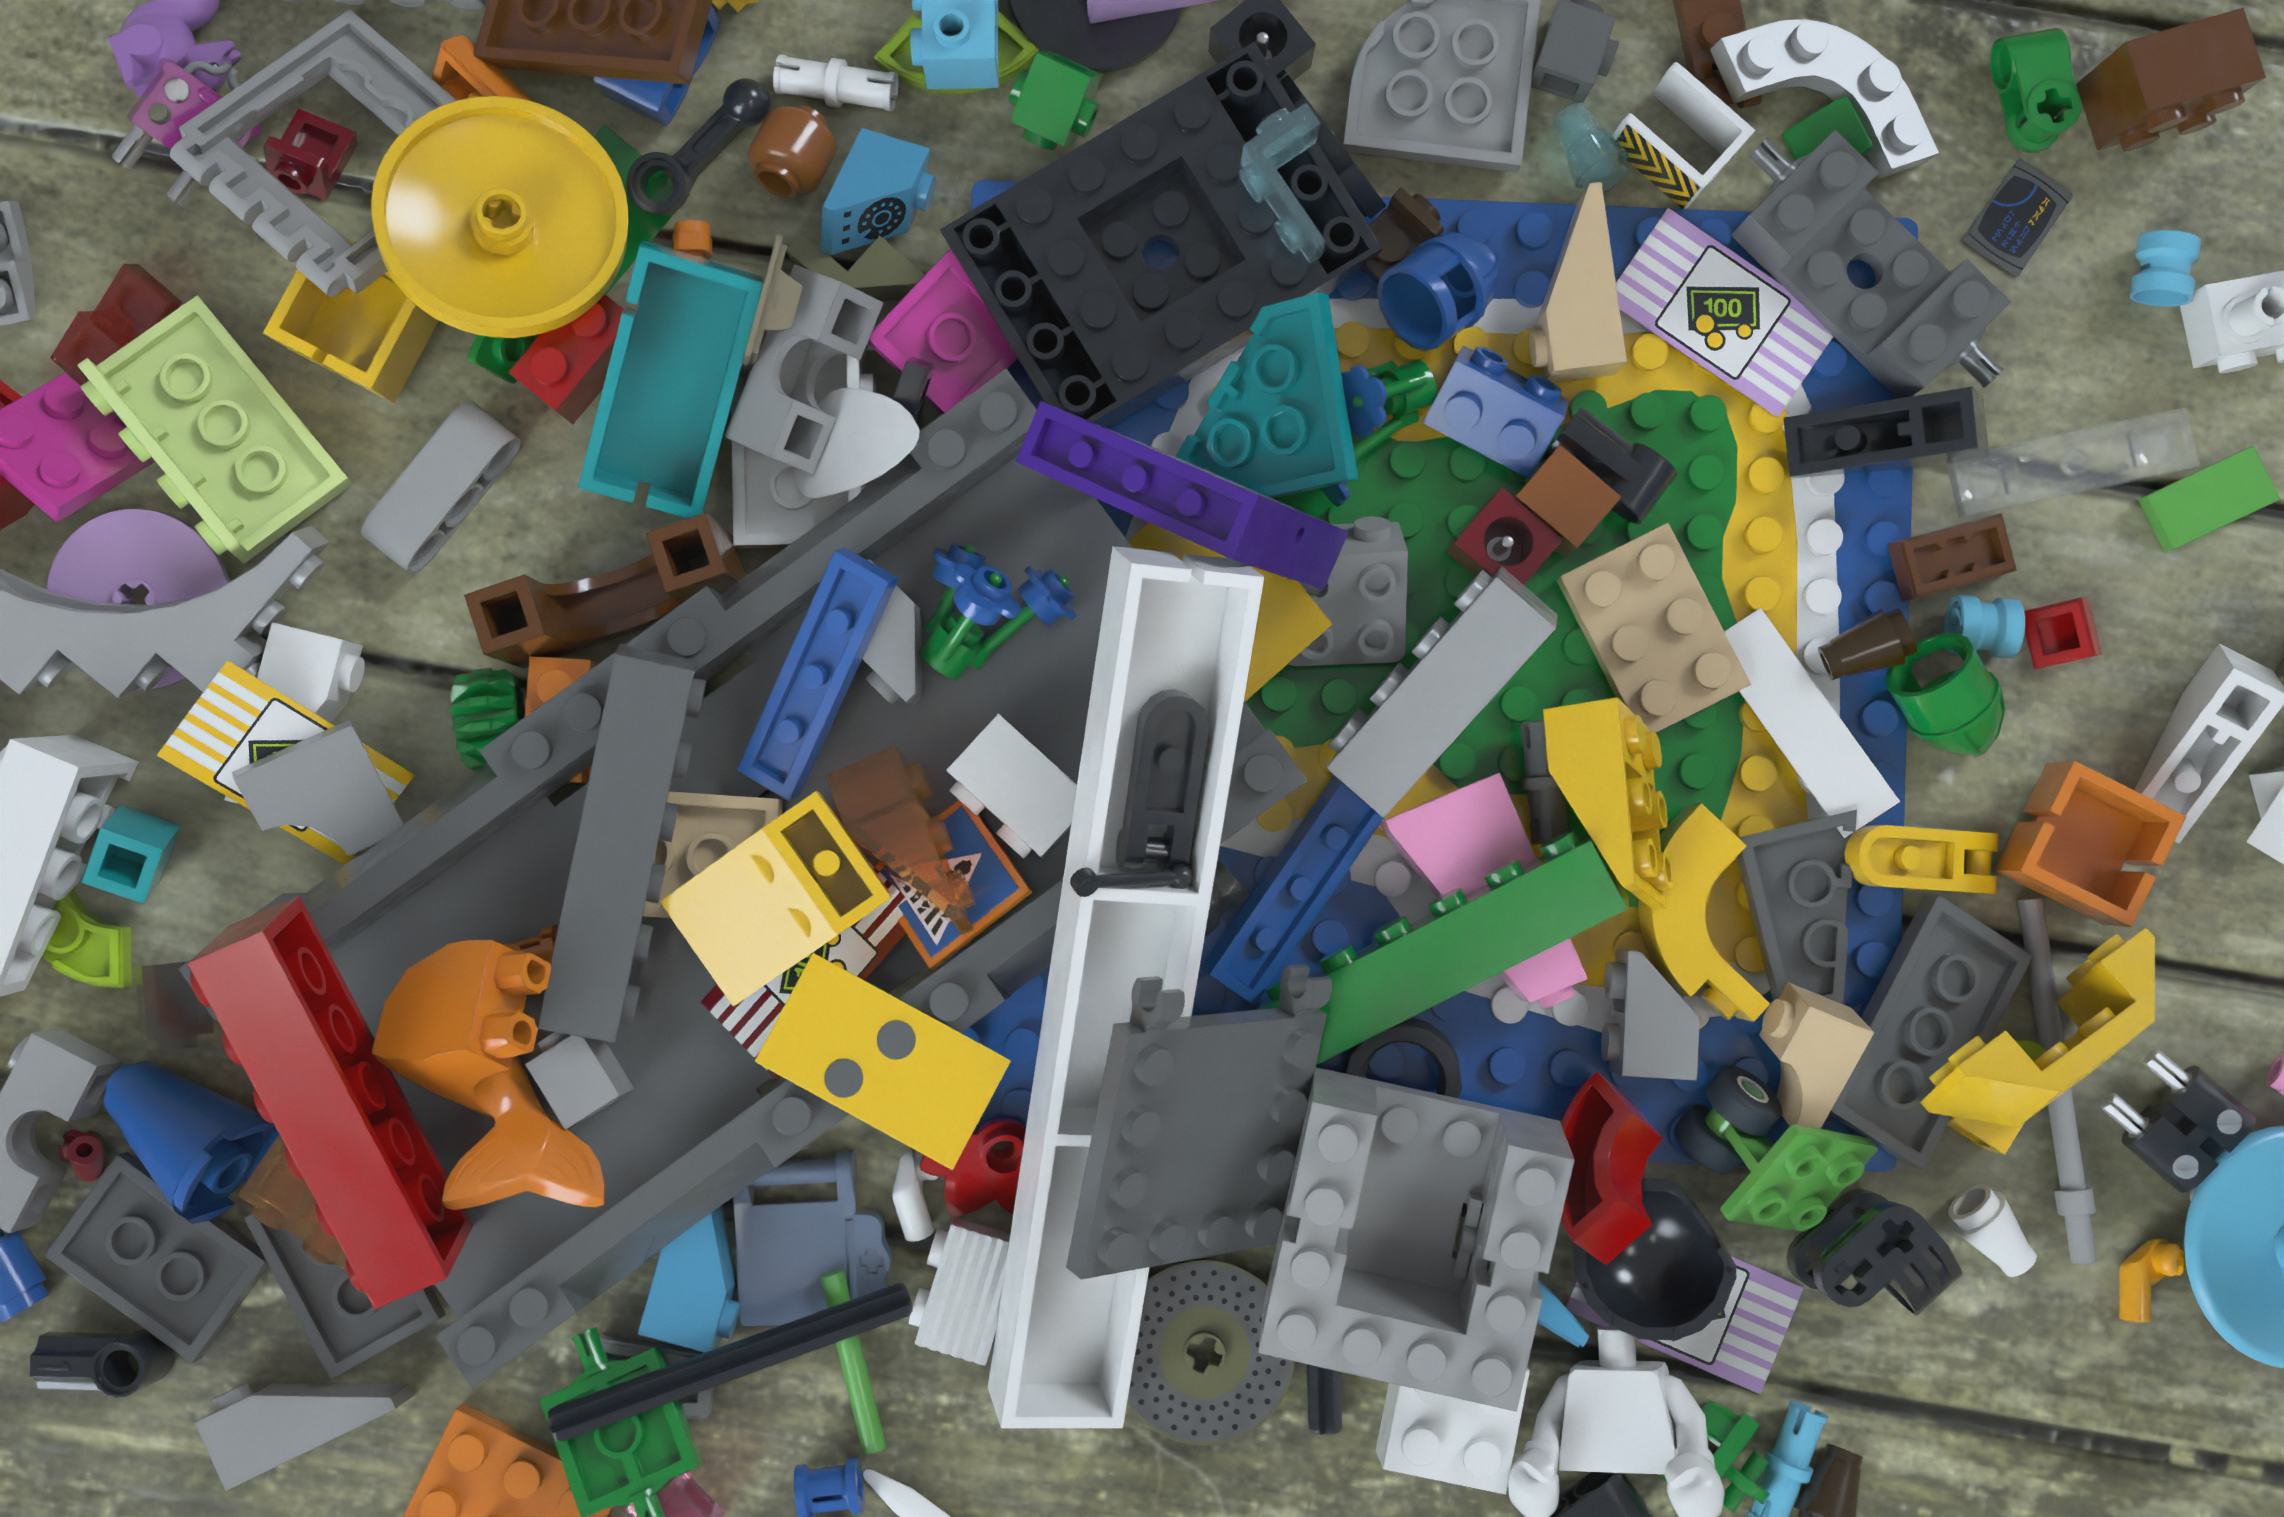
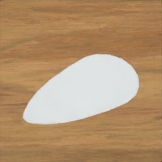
[793,388,920,499]

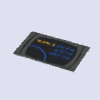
[1963,158,2073,277]

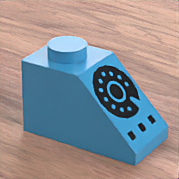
[820,128,936,255]

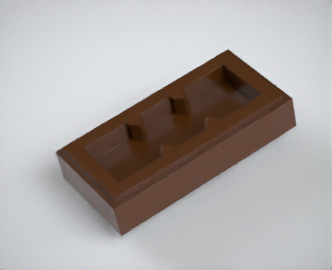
[1887,513,2017,602]

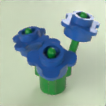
[919,543,1077,680]

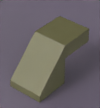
[786,233,925,302]

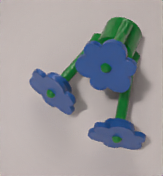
[1319,359,1437,507]

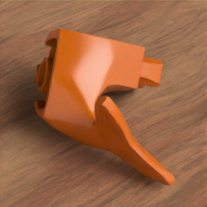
[372,940,606,1210]

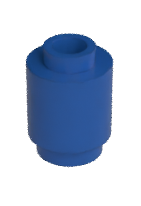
[0,1229,49,1322]

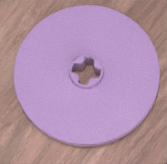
[46,509,230,690]

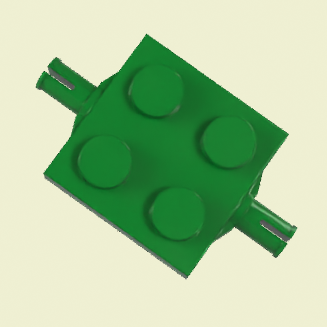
[539,1327,704,1517]

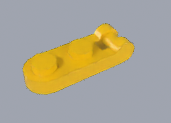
[1844,825,1999,894]

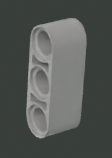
[361,401,521,574]

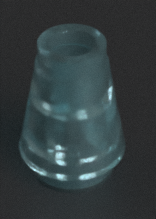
[1552,103,1630,193]

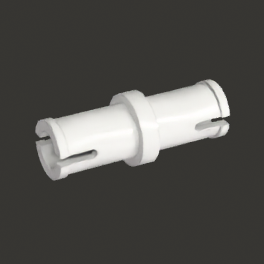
[773,54,899,111]

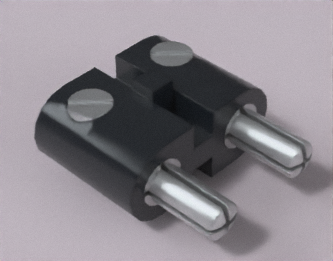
[2101,1049,2256,1193]

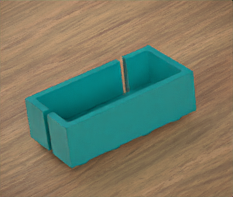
[578,240,764,519]

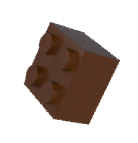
[2076,8,2266,152]

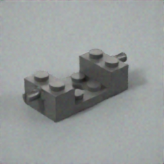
[1731,130,2011,399]

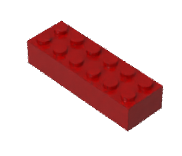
[187,895,473,1309]

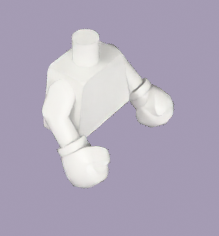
[1508,1326,1725,1517]

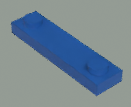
[737,548,899,801]
[1201,775,1385,1006]

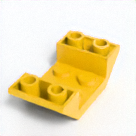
[1920,928,2155,1128]

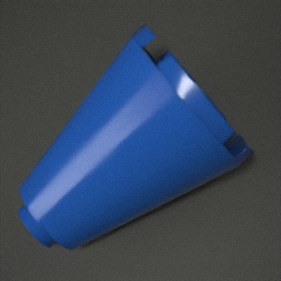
[103,1061,281,1224]

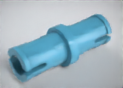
[1747,1400,1828,1517]

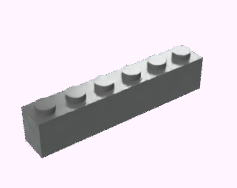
[537,644,706,1043]

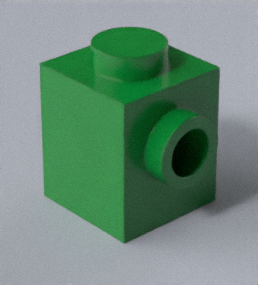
[1008,50,1103,150]

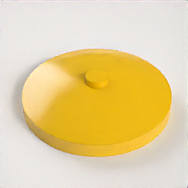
[371,96,628,338]

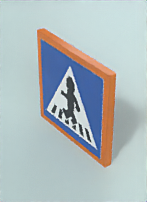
[875,800,1032,971]

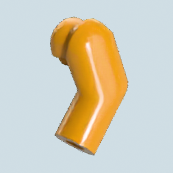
[2119,1238,2186,1323]

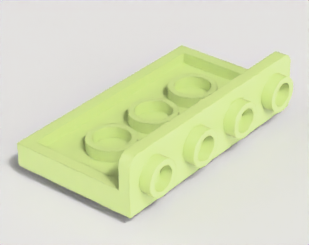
[77,295,353,564]

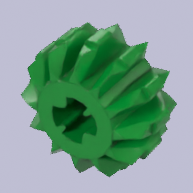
[449,668,525,771]

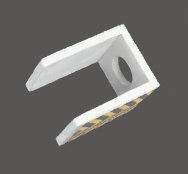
[1609,62,1756,209]

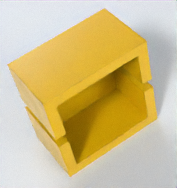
[263,238,439,404]

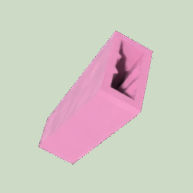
[1380,773,1587,1008]

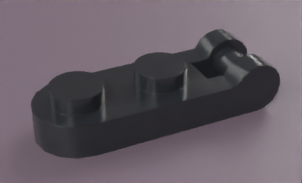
[1116,689,1209,870]

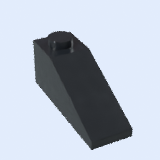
[1783,386,1989,478]

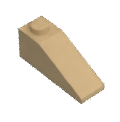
[1529,182,1627,383]

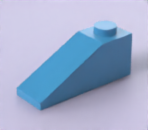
[638,1205,741,1353]

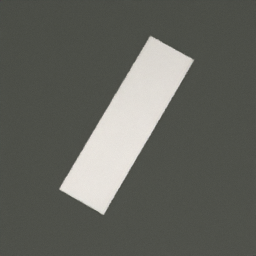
[1724,608,1900,838]

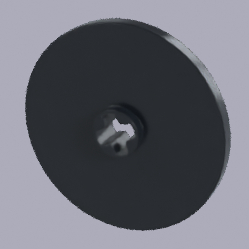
[1009,0,1181,73]

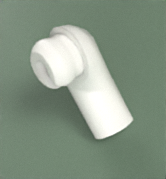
[892,1148,938,1242]

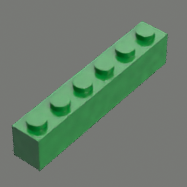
[1257,830,1629,1065]

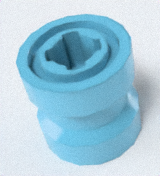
[2129,230,2201,307]
[1943,595,2025,659]

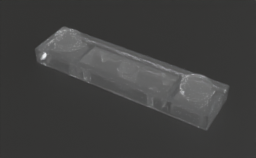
[1946,408,2200,518]

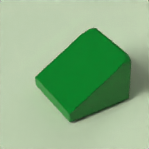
[1781,96,1873,161]

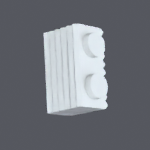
[908,1217,1010,1365]

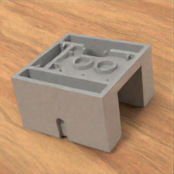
[1258,1067,1575,1412]

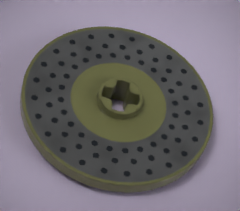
[1127,1258,1295,1446]

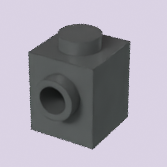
[1531,0,1619,104]

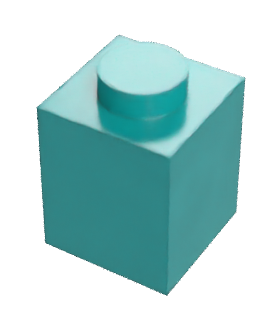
[81,804,181,904]

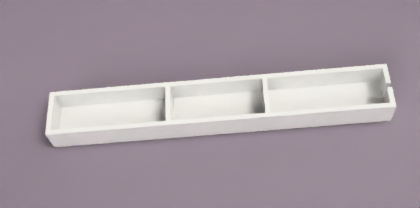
[988,546,1264,1428]

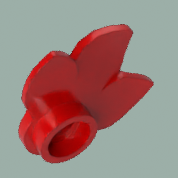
[919,1118,1026,1218]

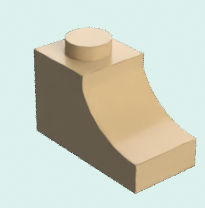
[1759,982,1875,1129]

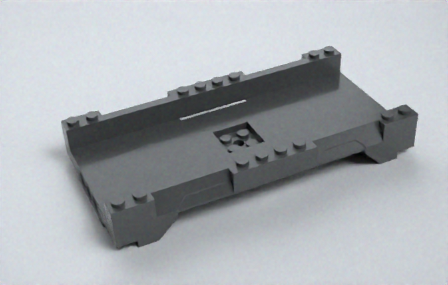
[179,369,1308,1388]

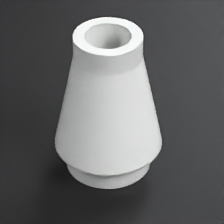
[1948,1184,2037,1277]

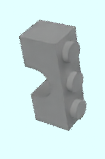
[725,264,883,475]
[0,1029,124,1233]

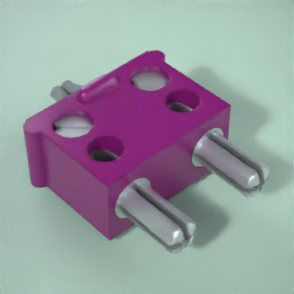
[112,58,262,207]

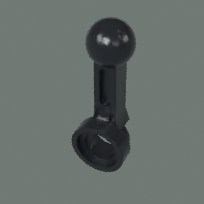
[626,78,771,216]

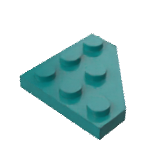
[1176,292,1358,499]

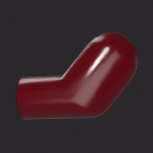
[57,1129,106,1182]

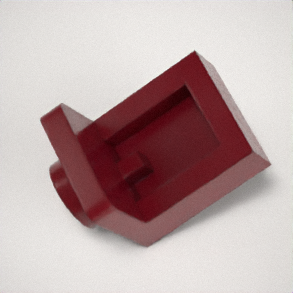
[263,108,357,201]

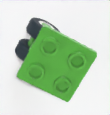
[1674,1066,1878,1232]

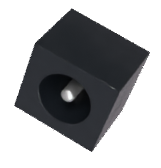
[1208,0,1316,81]

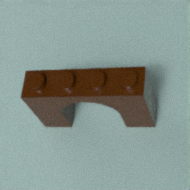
[464,513,746,669]

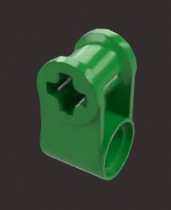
[1990,28,2081,153]

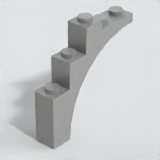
[0,526,330,698]

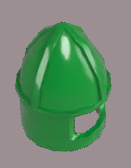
[1885,633,2006,758]

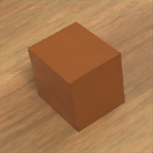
[1514,445,1621,558]

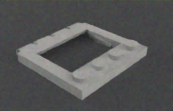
[170,9,457,297]

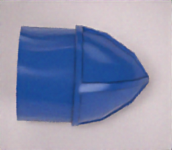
[1377,233,1501,351]

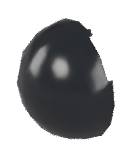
[1574,1179,1737,1342]

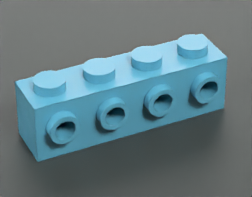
[911,0,999,89]

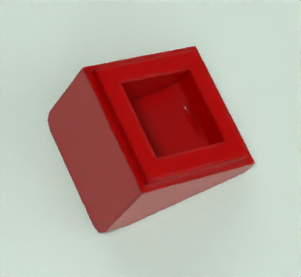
[2024,597,2102,670]

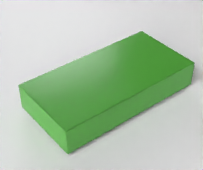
[2138,446,2280,553]

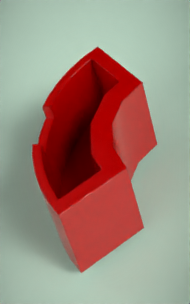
[1561,1071,1663,1265]

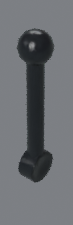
[1070,864,1193,897]

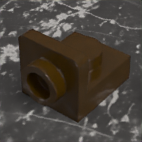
[1360,187,1444,285]

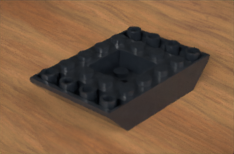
[940,42,1383,427]

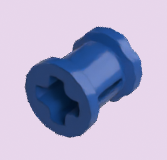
[794,1457,865,1517]

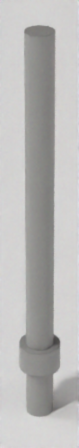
[2017,898,2097,1264]

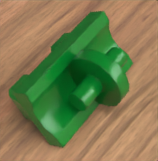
[1659,1400,1770,1513]

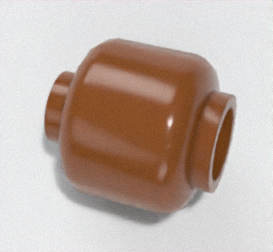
[748,105,837,199]

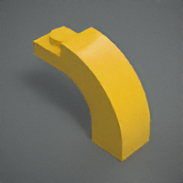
[1638,803,1770,1022]

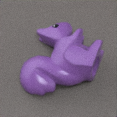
[108,0,241,100]

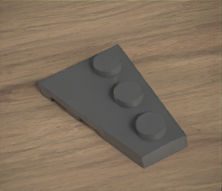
[1737,810,1857,1004]

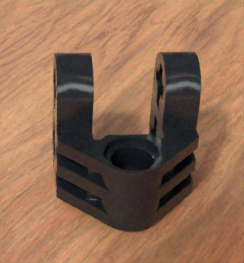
[1786,1188,1963,1316]

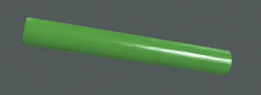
[819,1269,886,1454]

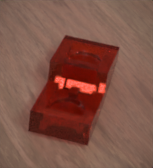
[50,264,182,386]

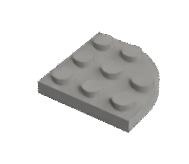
[1342,0,1541,173]

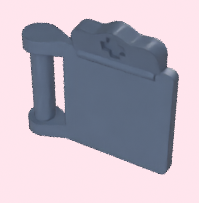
[733,1150,894,1326]

